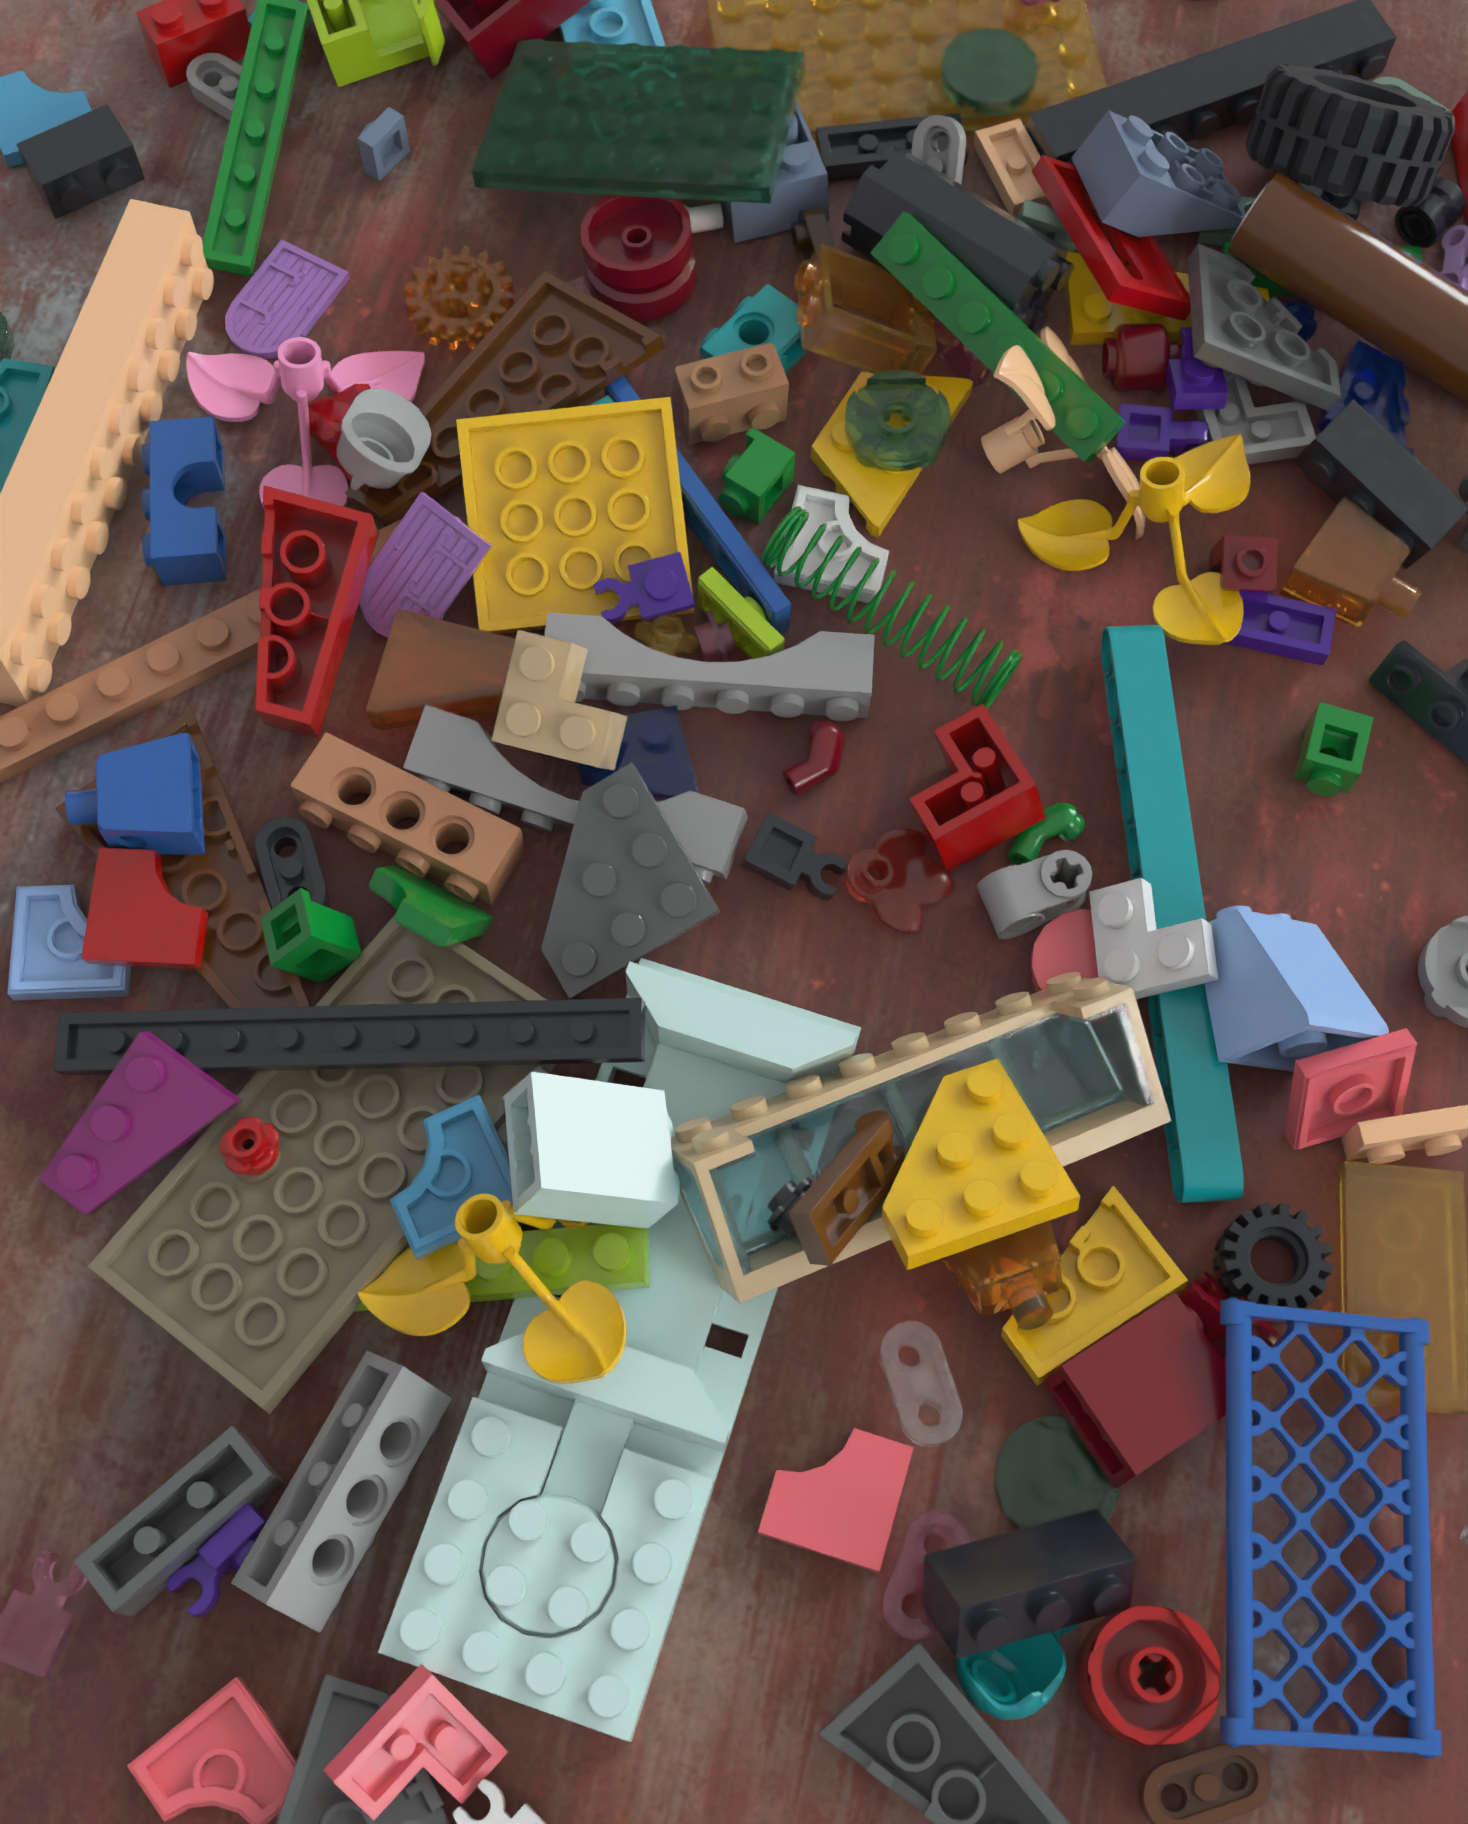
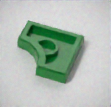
[368,864,494,948]

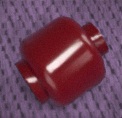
[1102,323,1180,391]

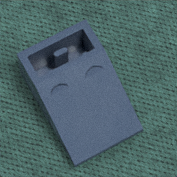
[693,75,829,243]
[1072,110,1246,237]

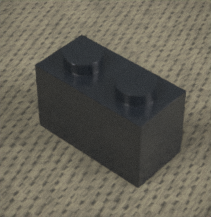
[16,104,145,219]

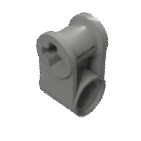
[976,850,1092,940]

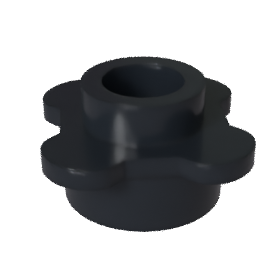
[767,1176,813,1238]

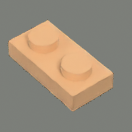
[973,118,1051,217]
[1341,1105,1468,1165]

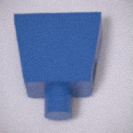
[65,733,205,855]

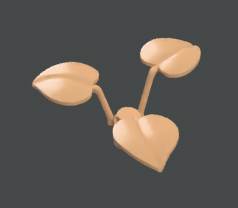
[981,326,1146,540]

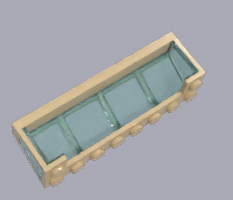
[671,972,1171,1303]

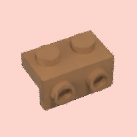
[675,343,789,445]

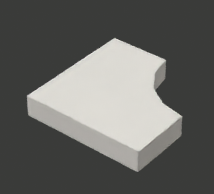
[774,485,889,603]

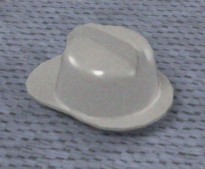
[337,388,432,491]

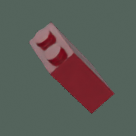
[1042,1292,1226,1489]

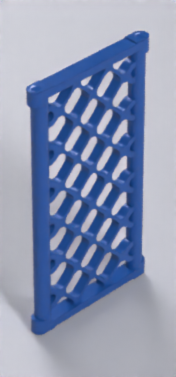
[1220,1298,1442,1759]

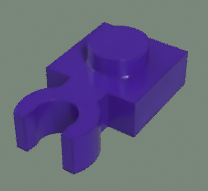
[593,552,695,623]

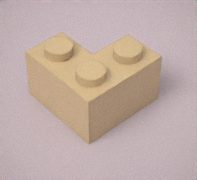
[491,630,628,771]

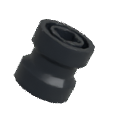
[1395,177,1466,249]

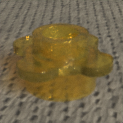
[634,615,698,658]

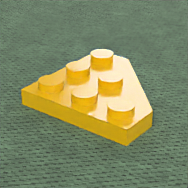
[882,1058,1080,1270]

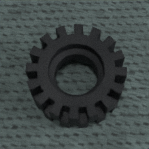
[1213,1203,1333,1309]

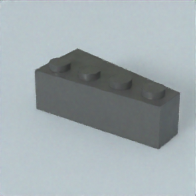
[819,1640,1071,1824]

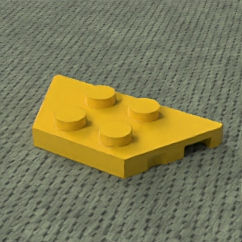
[810,372,973,538]

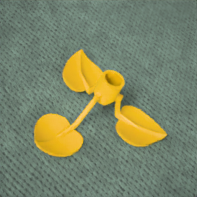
[1018,433,1250,645]
[358,1193,627,1384]

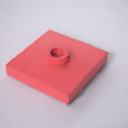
[1284,1028,1417,1150]

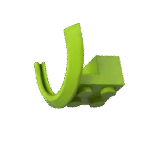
[307,0,445,87]

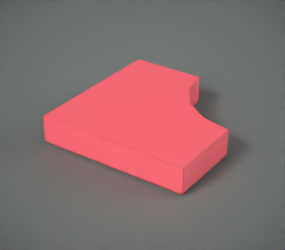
[757,1428,914,1573]
[127,1677,297,1824]

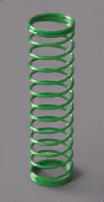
[761,506,1022,709]

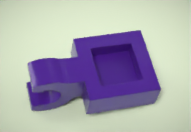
[1166,327,1228,410]
[1115,403,1208,461]
[166,1503,268,1617]

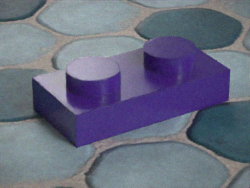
[1223,591,1337,665]

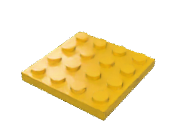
[456,397,694,636]

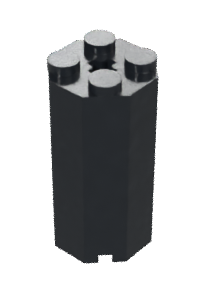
[841,147,1074,335]

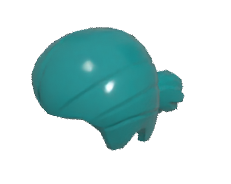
[955,1623,1080,1720]

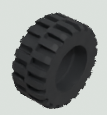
[1245,64,1455,207]

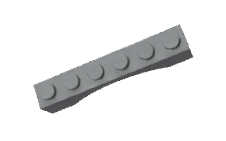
[544,612,875,721]
[403,705,748,884]

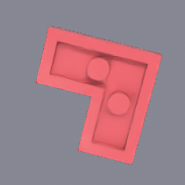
[323,1663,508,1820]

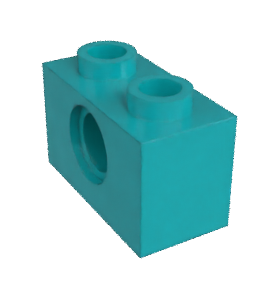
[700,283,815,374]

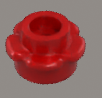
[220,1117,279,1176]

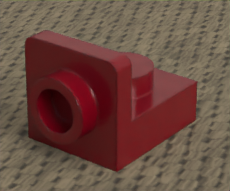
[1209,535,1278,593]

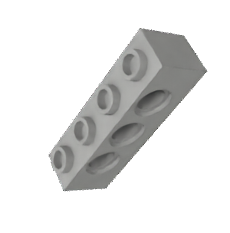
[231,1351,452,1633]

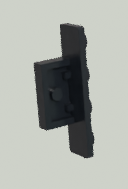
[1369,641,1468,764]

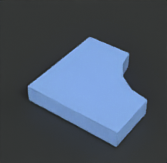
[7,885,131,1001]

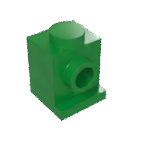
[718,427,795,525]
[1294,702,1374,796]
[260,888,362,984]

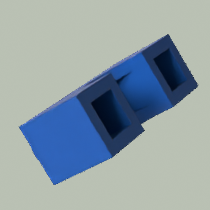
[141,416,227,586]

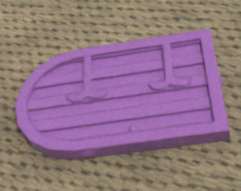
[225,239,350,359]
[359,492,492,641]

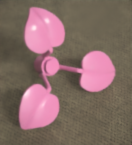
[186,337,425,510]

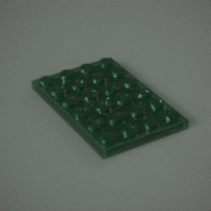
[471,39,805,204]

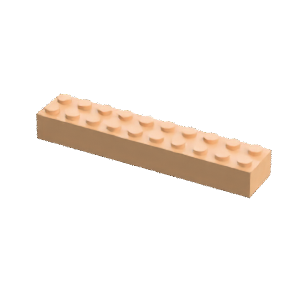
[0,199,214,707]

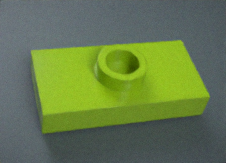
[698,567,785,659]

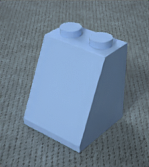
[1204,905,1389,1072]

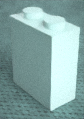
[504,1072,680,1229]

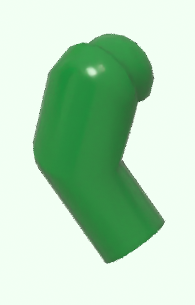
[1007,802,1085,865]

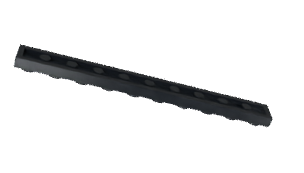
[54,998,645,1075]

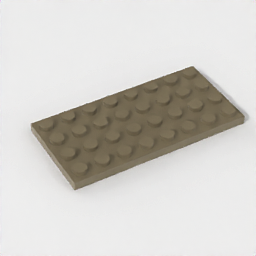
[87,915,556,1414]

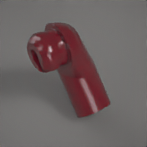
[783,719,845,796]

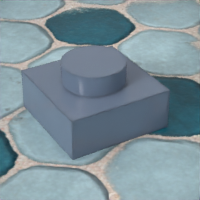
[357,107,410,181]

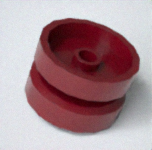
[580,187,697,322]

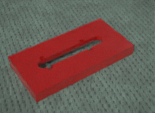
[1031,155,1191,321]

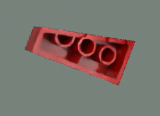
[255,485,379,739]

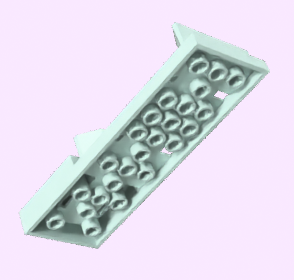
[378,958,861,1742]

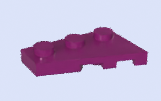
[39,1031,243,1214]

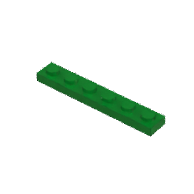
[203,0,309,277]
[871,211,1126,463]

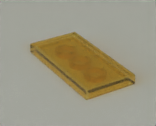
[1339,1161,1468,1415]

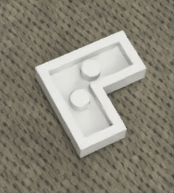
[1089,878,1219,999]

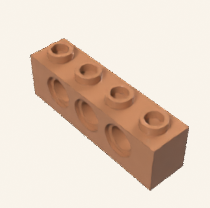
[290,732,525,906]

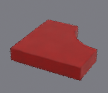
[81,848,209,970]

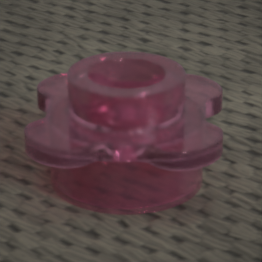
[694,610,737,662]

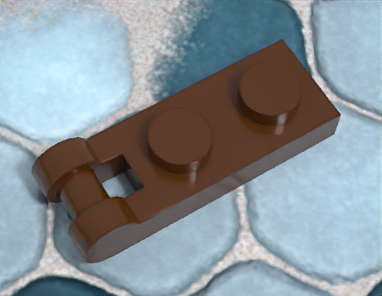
[789,1110,905,1266]

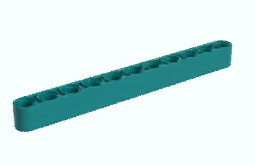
[1101,625,1244,1203]

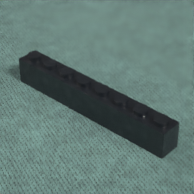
[1026,0,1397,165]

